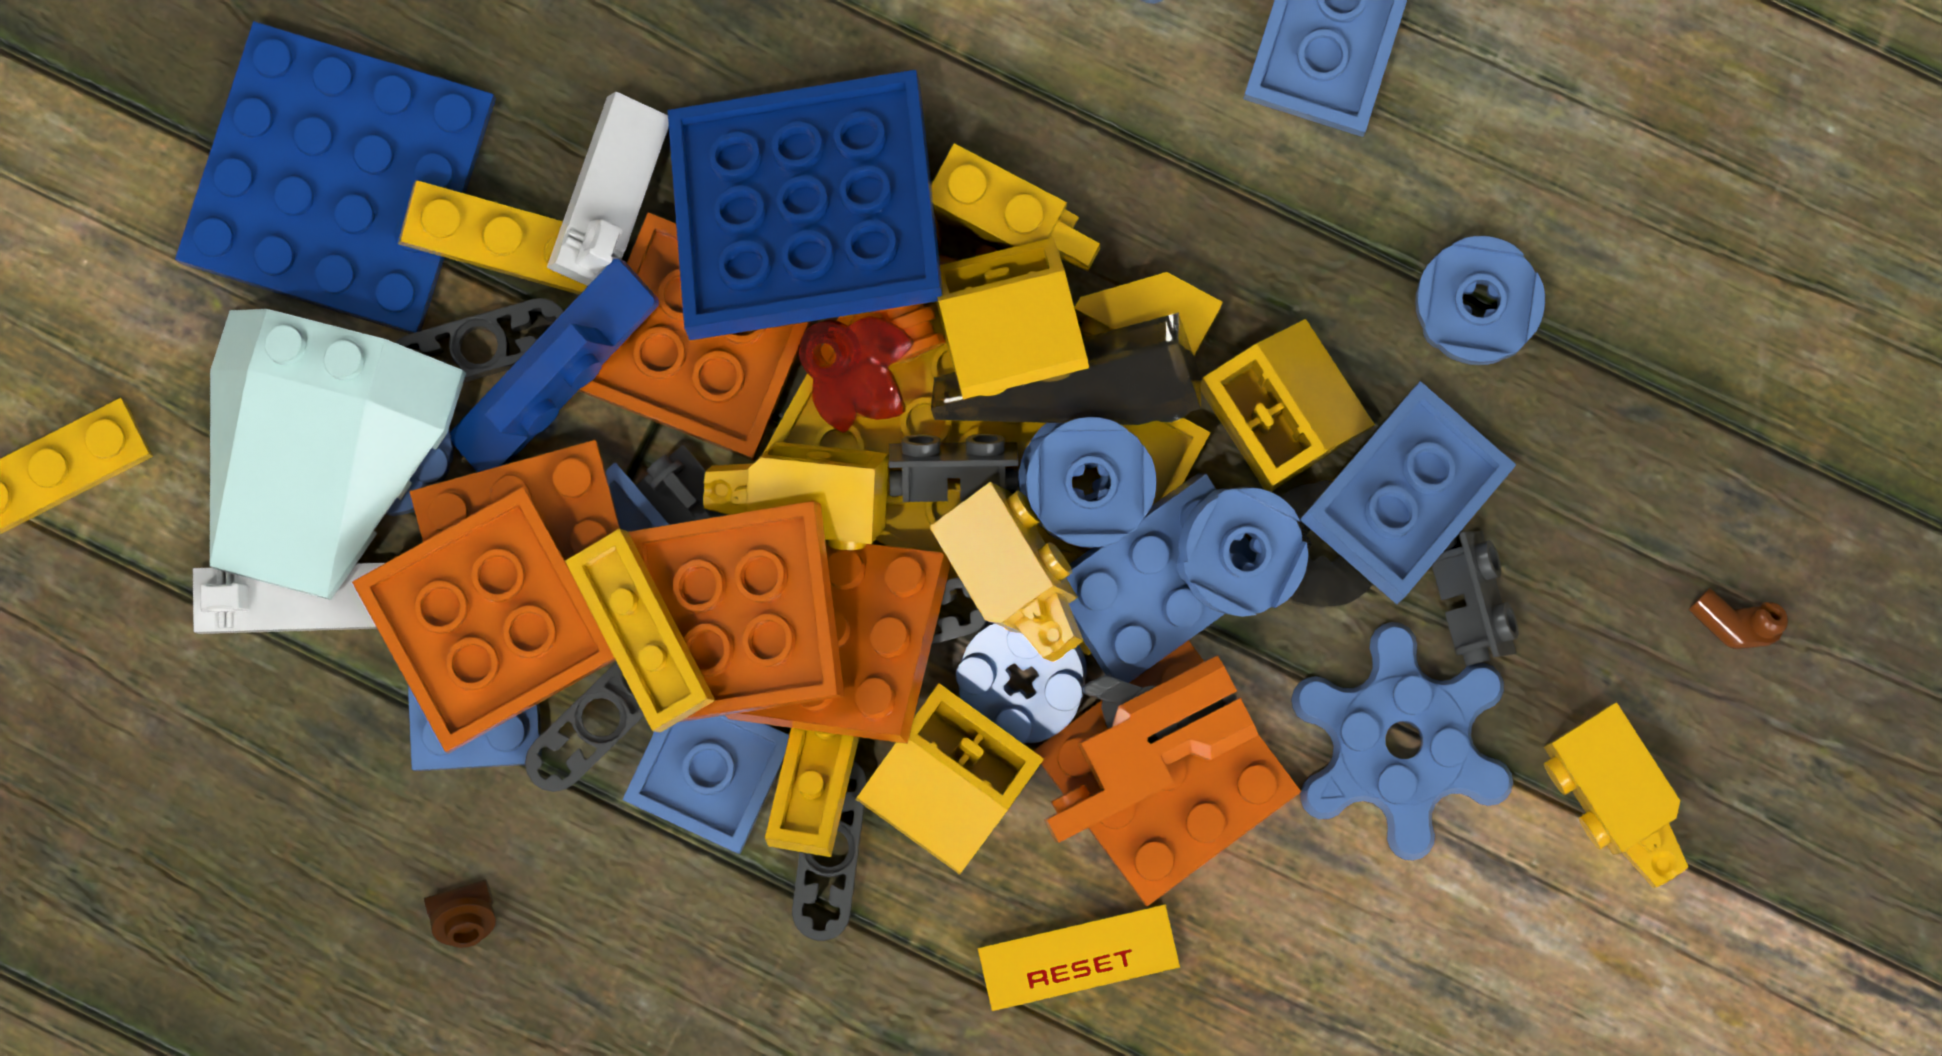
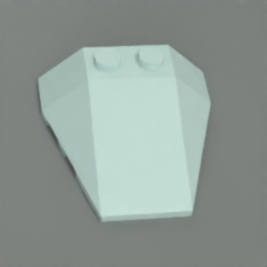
[210,309,466,600]

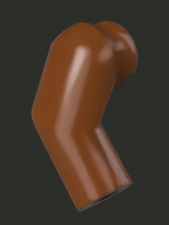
[1688,587,1788,649]

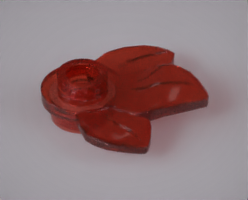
[799,316,914,433]

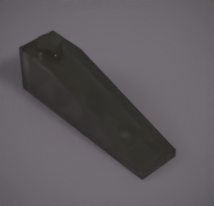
[931,312,1201,425]

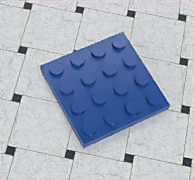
[175,21,496,334]
[667,70,942,340]

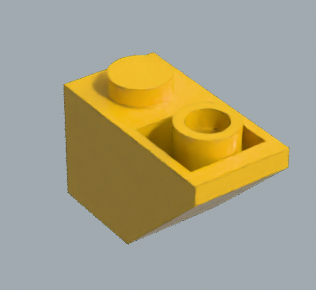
[1075,272,1223,379]

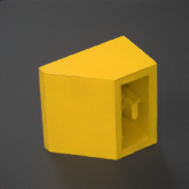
[936,237,1089,399]
[1199,319,1375,492]
[855,683,1044,875]

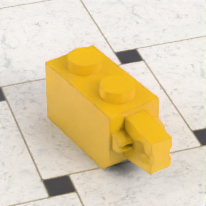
[931,143,1101,272]
[703,442,889,550]
[930,482,1083,662]
[1544,702,1689,888]

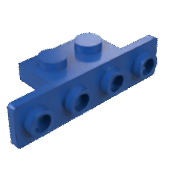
[450,259,659,472]

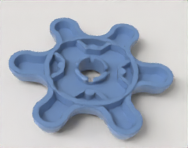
[1291,622,1513,861]

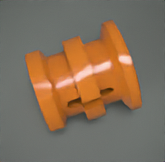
[869,303,946,364]

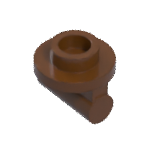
[424,879,496,948]

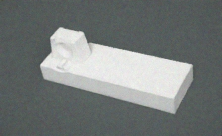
[547,92,669,286]
[193,563,384,634]

